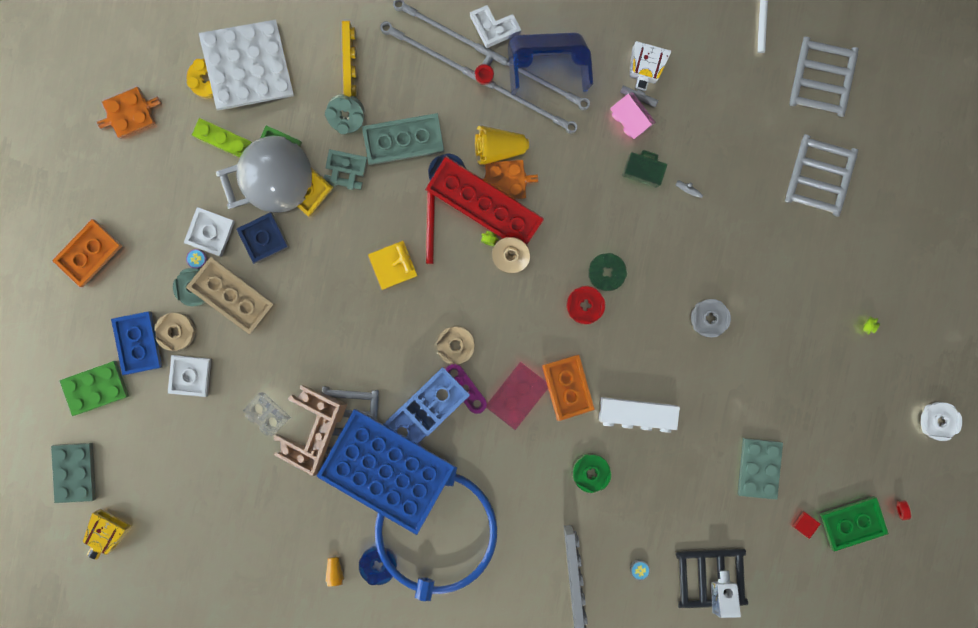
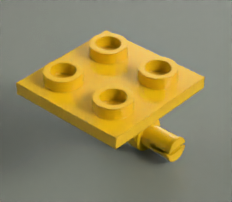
[368,241,417,290]

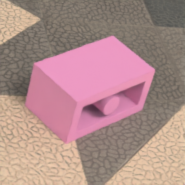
[610,92,656,139]

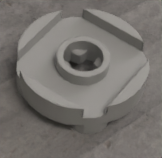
[691,299,731,337]

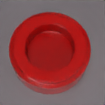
[475,64,494,85]
[896,500,911,520]

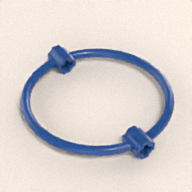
[375,466,497,602]

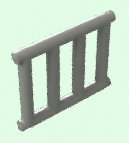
[789,37,859,117]
[785,134,858,217]
[322,386,379,456]

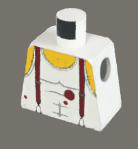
[630,41,671,91]

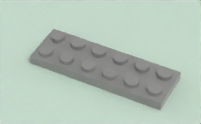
[564,525,588,628]

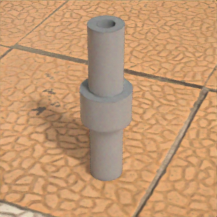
[620,85,659,107]

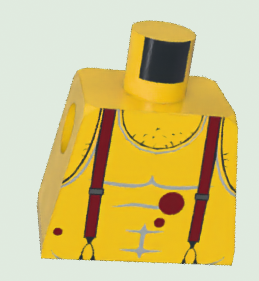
[83,509,132,560]

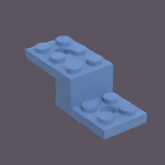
[383,367,470,444]

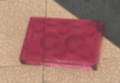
[486,362,548,430]

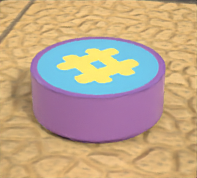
[186,249,207,269]

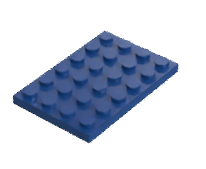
[316,409,455,535]

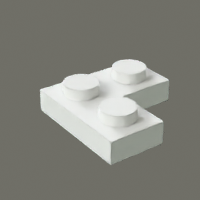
[470,5,521,48]

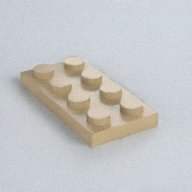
[186,257,274,335]

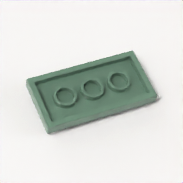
[362,113,444,165]

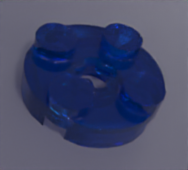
[359,545,397,585]

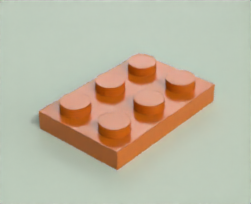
[52,219,122,287]
[542,355,595,421]

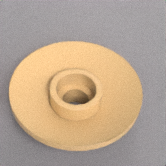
[492,237,530,273]

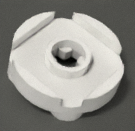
[921,402,962,441]

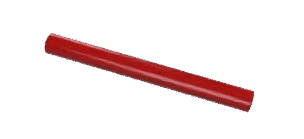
[426,191,435,264]

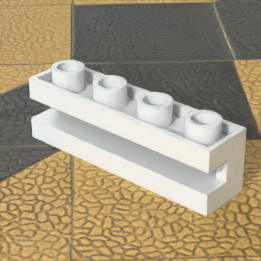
[598,397,680,433]

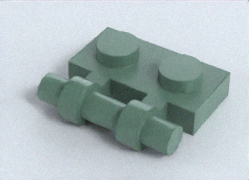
[324,149,368,190]

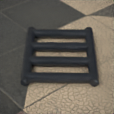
[676,549,748,608]

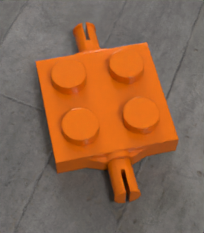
[97,87,161,138]
[483,160,538,199]

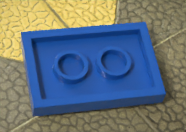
[111,311,162,375]

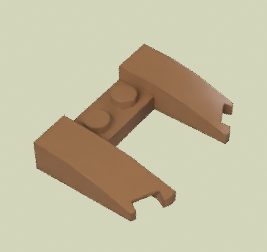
[274,385,347,476]

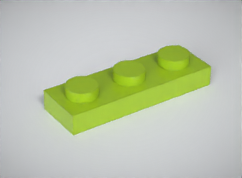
[192,118,252,157]

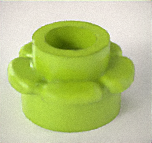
[481,231,499,246]
[862,316,880,335]

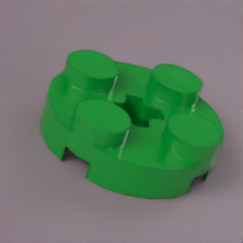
[572,454,611,493]

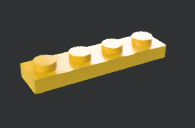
[342,21,357,97]

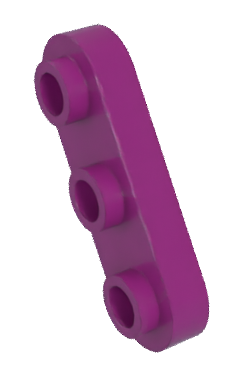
[446,364,487,414]

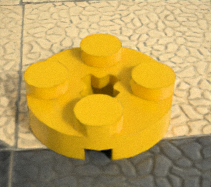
[186,59,213,98]

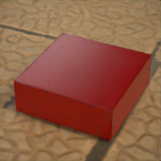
[793,511,820,539]

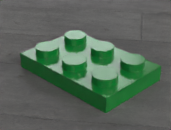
[820,496,889,552]

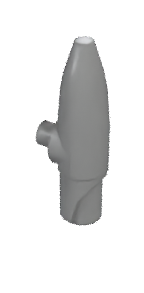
[675,180,703,198]

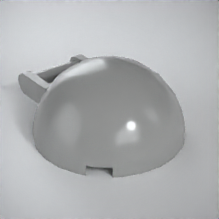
[216,135,312,213]

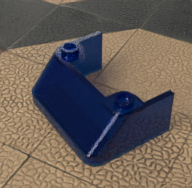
[508,33,593,95]

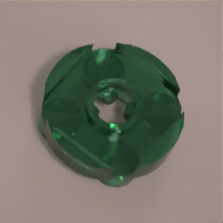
[588,253,627,291]

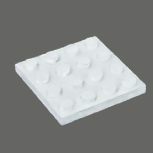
[199,19,294,111]

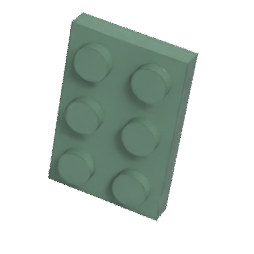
[737,438,783,500]
[51,443,96,503]

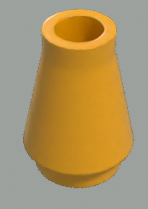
[325,557,344,586]

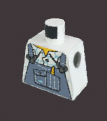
[711,570,741,618]

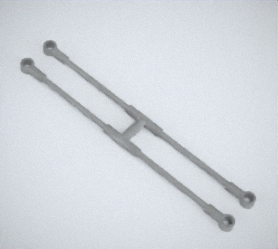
[380,0,590,134]

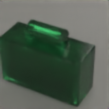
[622,150,668,188]

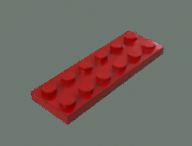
[425,156,544,245]

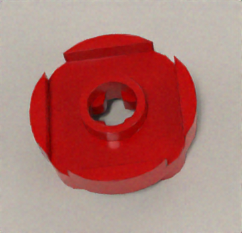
[566,286,605,324]

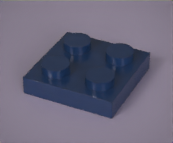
[236,212,289,264]

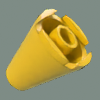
[475,125,529,165]

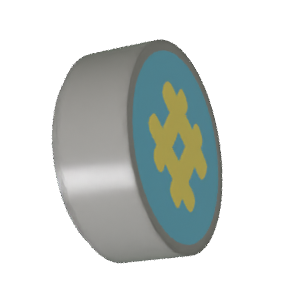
[630,560,650,580]

